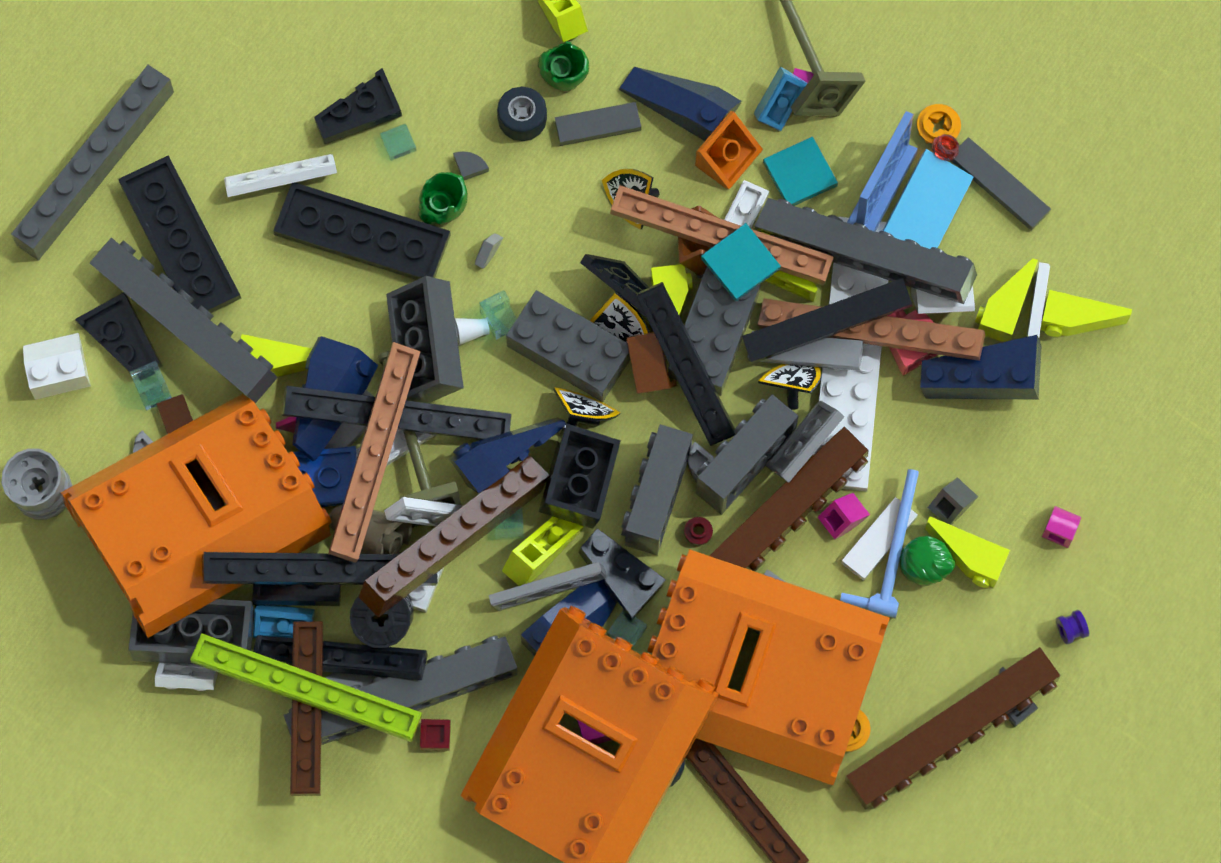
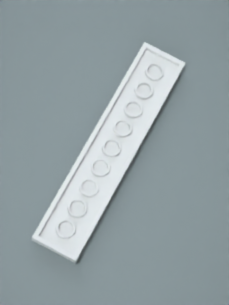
[813,217,888,492]

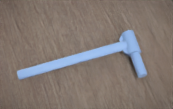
[840,469,919,618]

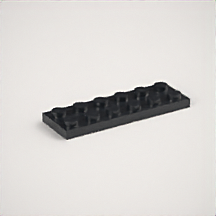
[118,155,241,313]
[273,182,451,280]

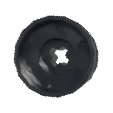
[350,595,414,648]

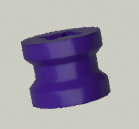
[1056,610,1089,645]

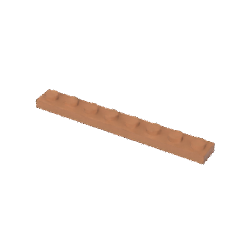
[610,185,833,285]
[758,298,985,361]
[328,342,420,563]

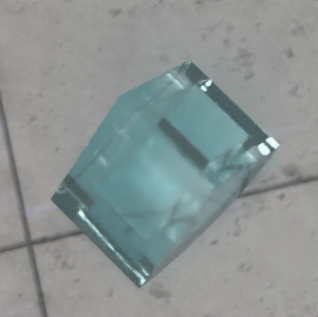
[130,361,172,411]

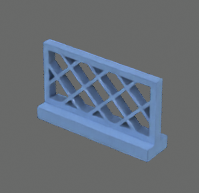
[847,111,918,232]

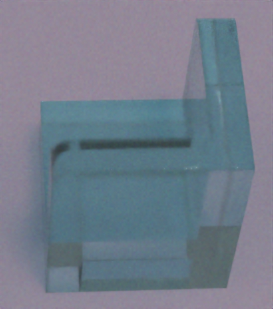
[479,290,517,340]

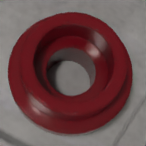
[684,517,713,546]

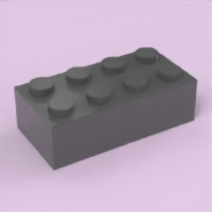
[668,267,760,396]
[386,276,464,403]
[506,290,631,402]
[695,394,798,515]
[621,424,693,556]
[129,599,255,665]

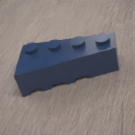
[920,335,1042,400]

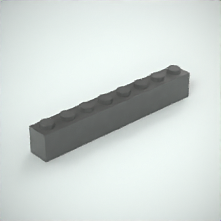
[11,65,174,261]
[754,198,977,304]
[90,238,278,403]
[284,636,517,745]

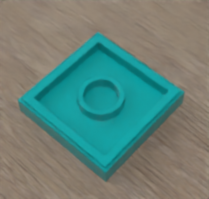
[763,136,838,206]
[701,223,781,302]

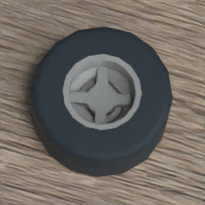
[497,86,547,141]

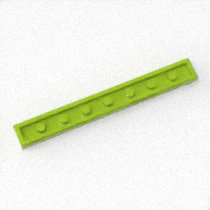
[190,633,422,742]

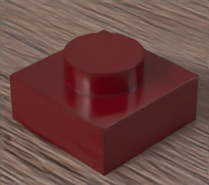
[420,719,451,751]

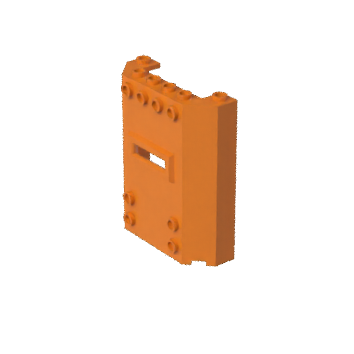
[61,394,332,638]
[647,549,890,786]
[460,606,720,863]

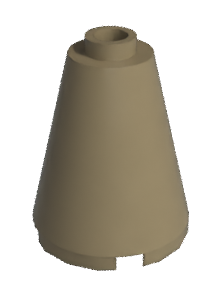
[330,504,412,554]

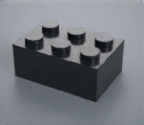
[539,424,621,529]

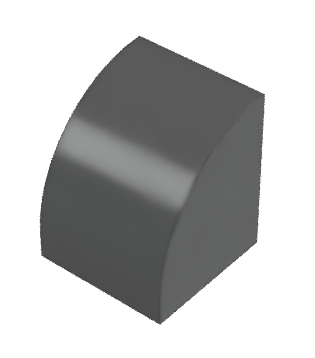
[927,477,979,525]

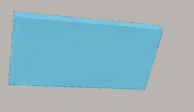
[883,149,974,249]

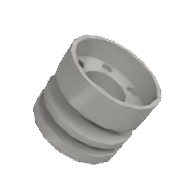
[1,449,73,520]

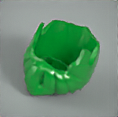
[538,41,589,91]
[418,172,468,225]
[900,536,956,586]

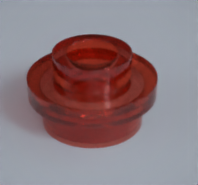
[931,134,959,161]

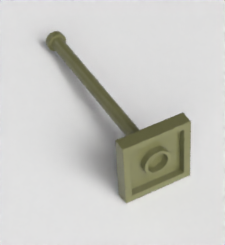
[780,0,866,116]
[378,351,461,528]

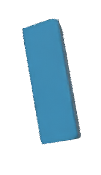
[754,67,808,131]
[253,605,315,638]

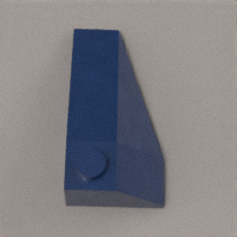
[619,67,742,141]
[292,336,378,461]
[449,417,566,493]
[521,580,618,656]

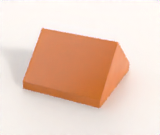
[695,111,763,189]

